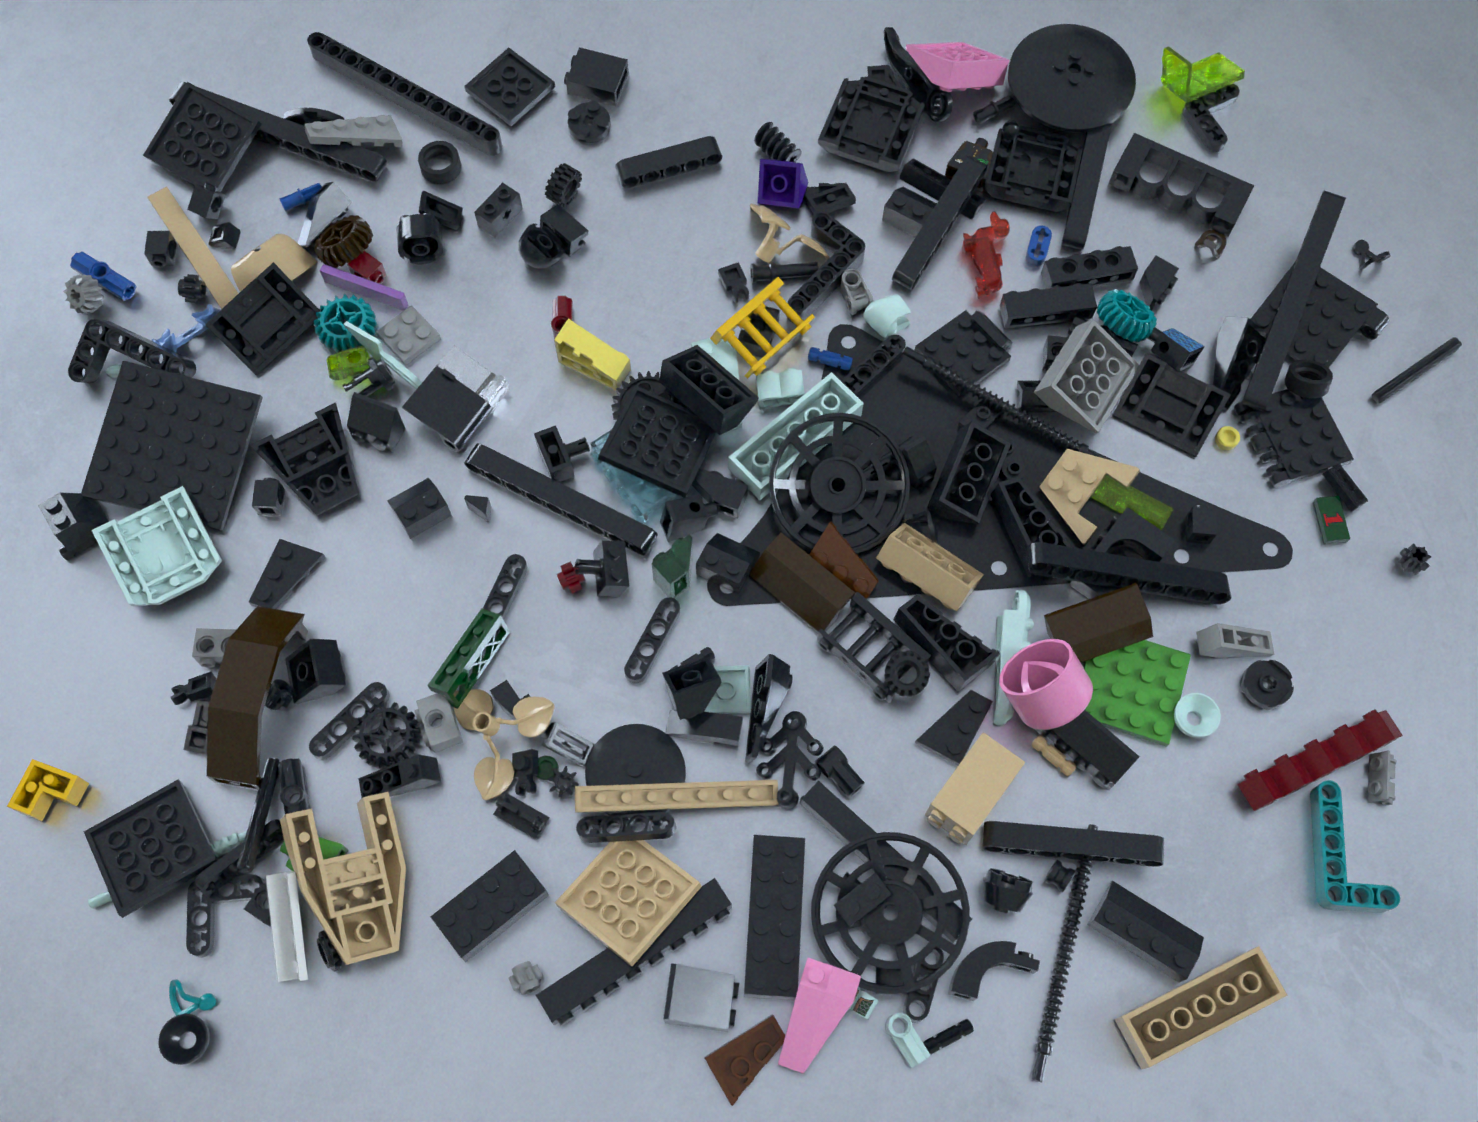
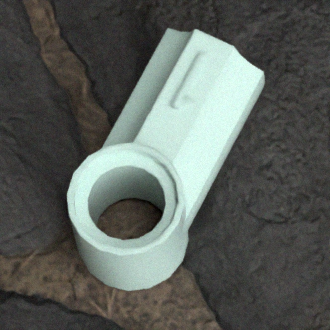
[885,1013,931,1068]

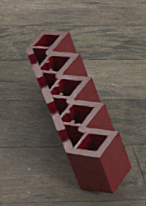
[1238,709,1403,811]

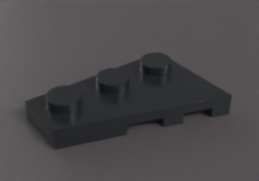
[248,539,325,609]
[915,690,993,766]

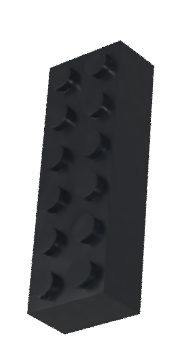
[744,835,805,1001]

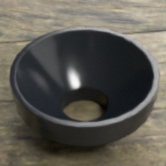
[158,1014,210,1065]

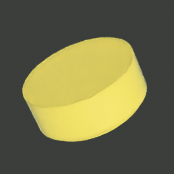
[1215,426,1240,450]

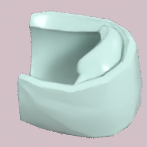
[863,294,911,339]

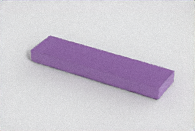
[319,264,408,311]

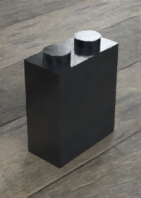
[564,47,629,106]

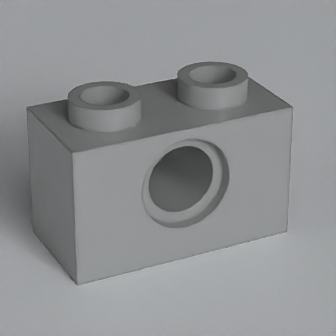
[414,693,463,752]

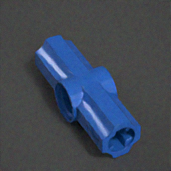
[70,251,136,301]

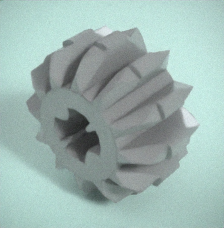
[63,275,104,313]

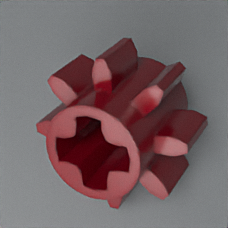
[557,561,586,593]

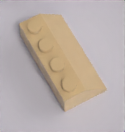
[876,523,984,611]

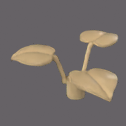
[750,203,829,263]
[454,689,555,800]

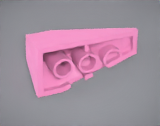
[778,958,861,1073]

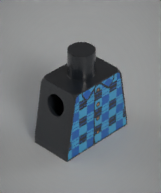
[1147,327,1205,372]

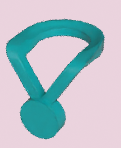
[169,979,216,1016]

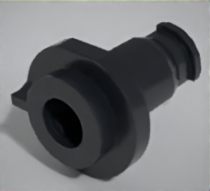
[343,357,396,400]

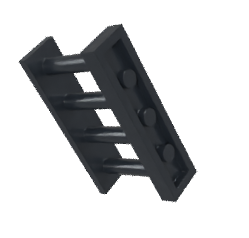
[817,592,931,704]

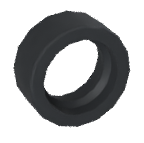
[418,141,461,184]
[1285,360,1333,398]

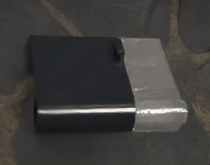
[402,345,509,452]

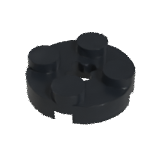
[567,100,611,143]
[1241,660,1294,710]

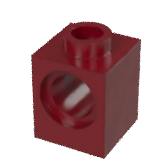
[347,251,386,284]

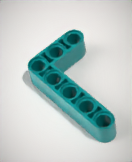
[1310,780,1400,913]

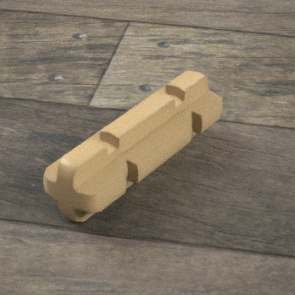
[1032,735,1076,776]

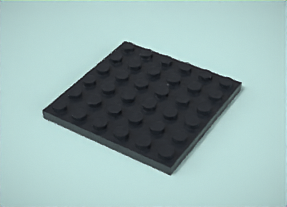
[81,361,263,531]

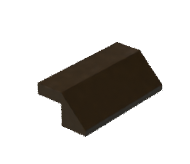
[749,533,855,633]
[1044,583,1153,663]

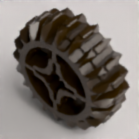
[314,215,373,268]

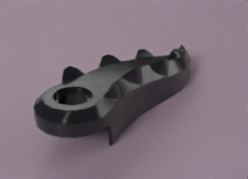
[884,27,953,122]

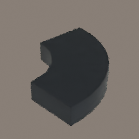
[284,108,345,126]

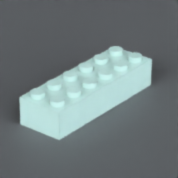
[728,372,864,500]

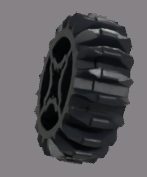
[352,702,422,769]

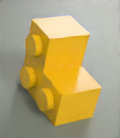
[7,759,89,821]

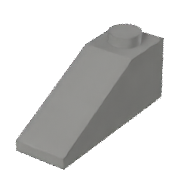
[1196,623,1275,658]

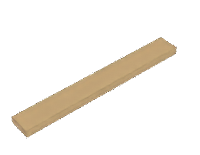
[147,186,238,309]
[575,780,779,813]

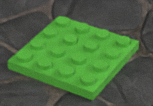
[1084,640,1191,747]

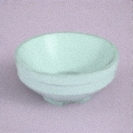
[1174,693,1221,738]

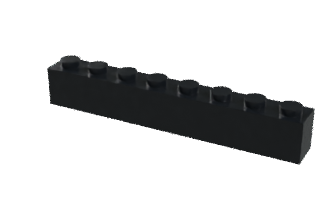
[536,878,732,1026]

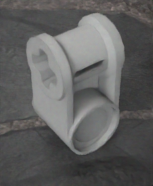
[840,269,874,315]

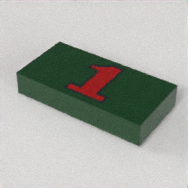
[1314,496,1350,544]

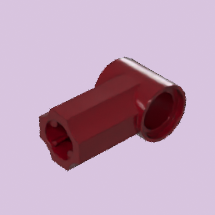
[551,296,573,339]

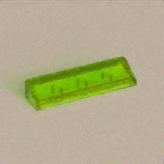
[1091,475,1173,530]

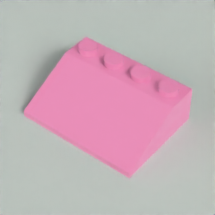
[906,42,1009,92]

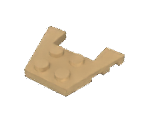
[1039,449,1140,545]

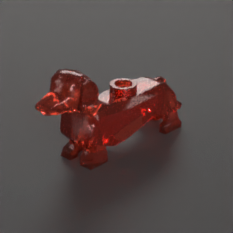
[963,211,1010,299]

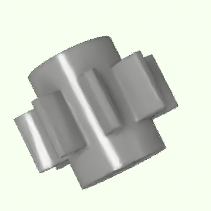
[509,961,543,995]

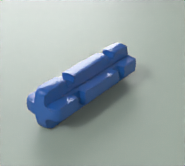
[808,347,853,370]

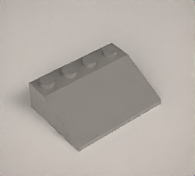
[1034,319,1139,433]

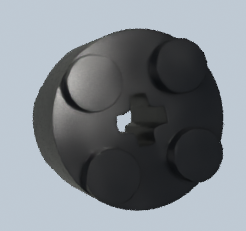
[396,213,443,264]

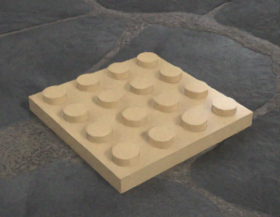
[555,840,702,967]

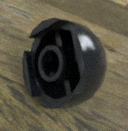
[518,224,564,269]

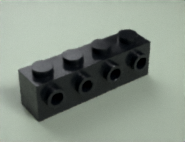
[999,283,1097,328]

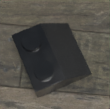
[882,187,937,237]
[347,392,406,452]
[387,478,452,539]
[38,493,110,551]
[696,533,760,594]
[285,639,346,704]
[662,657,722,720]

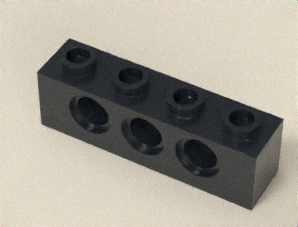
[1041,246,1138,289]

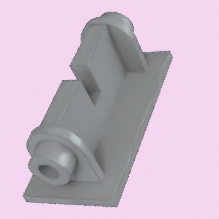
[1368,750,1396,805]

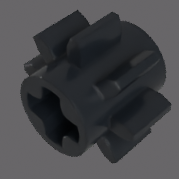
[178,274,206,303]
[1398,544,1431,575]
[265,679,293,710]
[547,766,579,798]

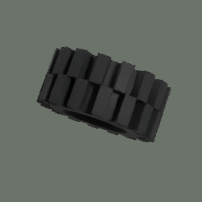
[545,163,582,207]
[884,651,930,697]

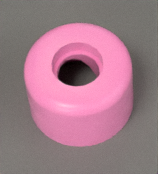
[999,639,1093,730]

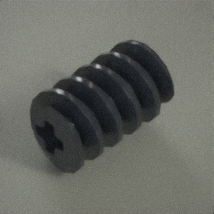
[754,122,802,162]

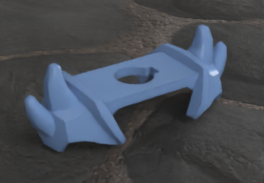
[151,304,220,359]

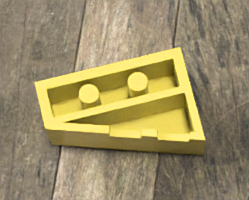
[554,319,631,390]

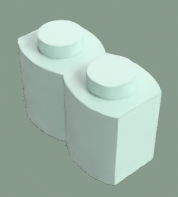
[756,368,805,408]

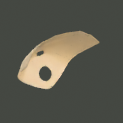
[231,234,318,292]

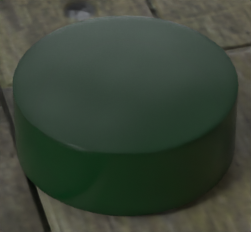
[536,756,559,782]

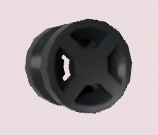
[1044,859,1075,892]

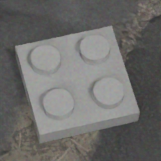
[376,305,441,366]

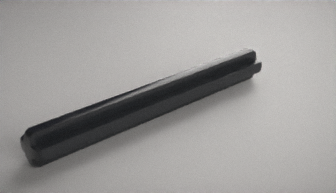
[1372,337,1462,403]
[237,758,280,873]

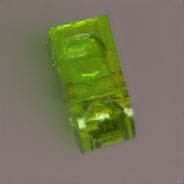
[326,346,371,380]

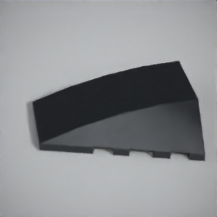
[250,402,359,516]

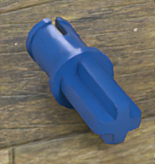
[279,183,322,212]

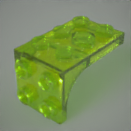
[1161,46,1245,103]

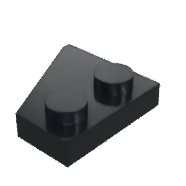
[803,183,856,214]

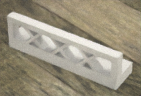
[265,871,308,982]

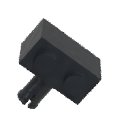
[534,425,590,482]
[575,540,629,597]

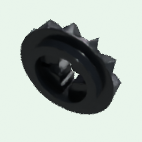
[317,930,342,972]

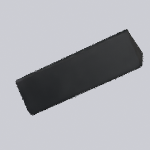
[899,159,986,219]

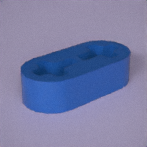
[1026,225,1052,266]

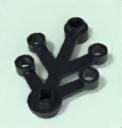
[756,711,824,809]

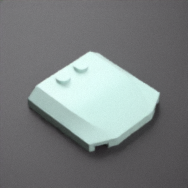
[92,486,222,606]

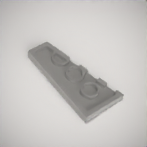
[305,115,402,147]

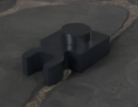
[718,262,749,303]
[171,671,216,705]
[512,749,539,796]

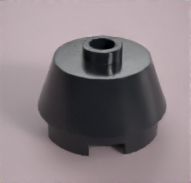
[983,868,1033,913]

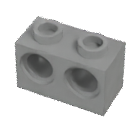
[192,628,237,668]

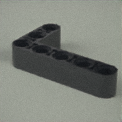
[787,212,866,324]
[68,319,196,383]

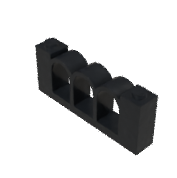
[1109,133,1255,237]

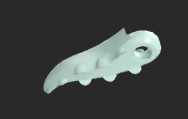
[993,590,1034,725]

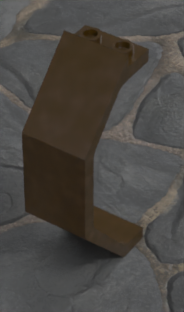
[206,606,308,790]

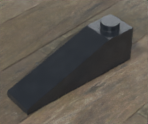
[1213,317,1267,410]
[745,654,793,763]

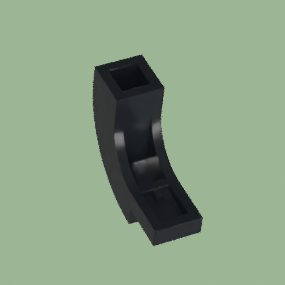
[948,941,1040,1001]

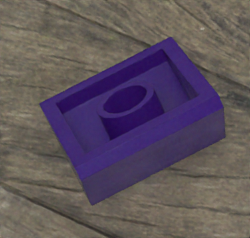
[757,159,809,208]

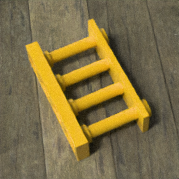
[710,277,815,379]

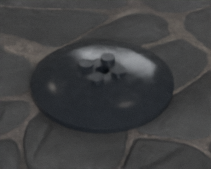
[1008,24,1136,133]

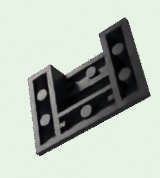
[205,262,321,376]
[1113,353,1231,457]

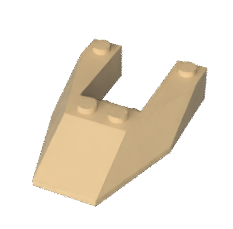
[280,792,406,965]

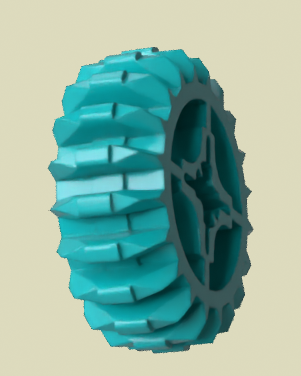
[1096,289,1157,342]
[314,293,377,354]

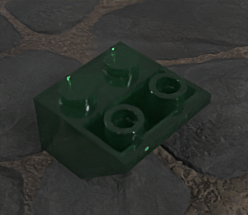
[651,534,693,598]

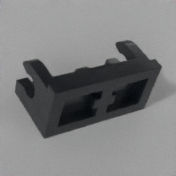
[539,204,589,257]

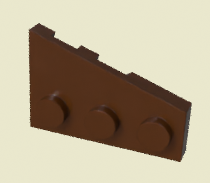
[810,521,879,599]
[704,1014,785,1106]

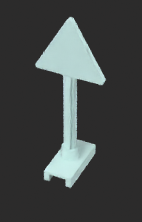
[343,321,422,389]

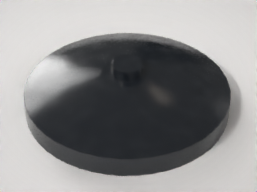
[585,724,686,824]

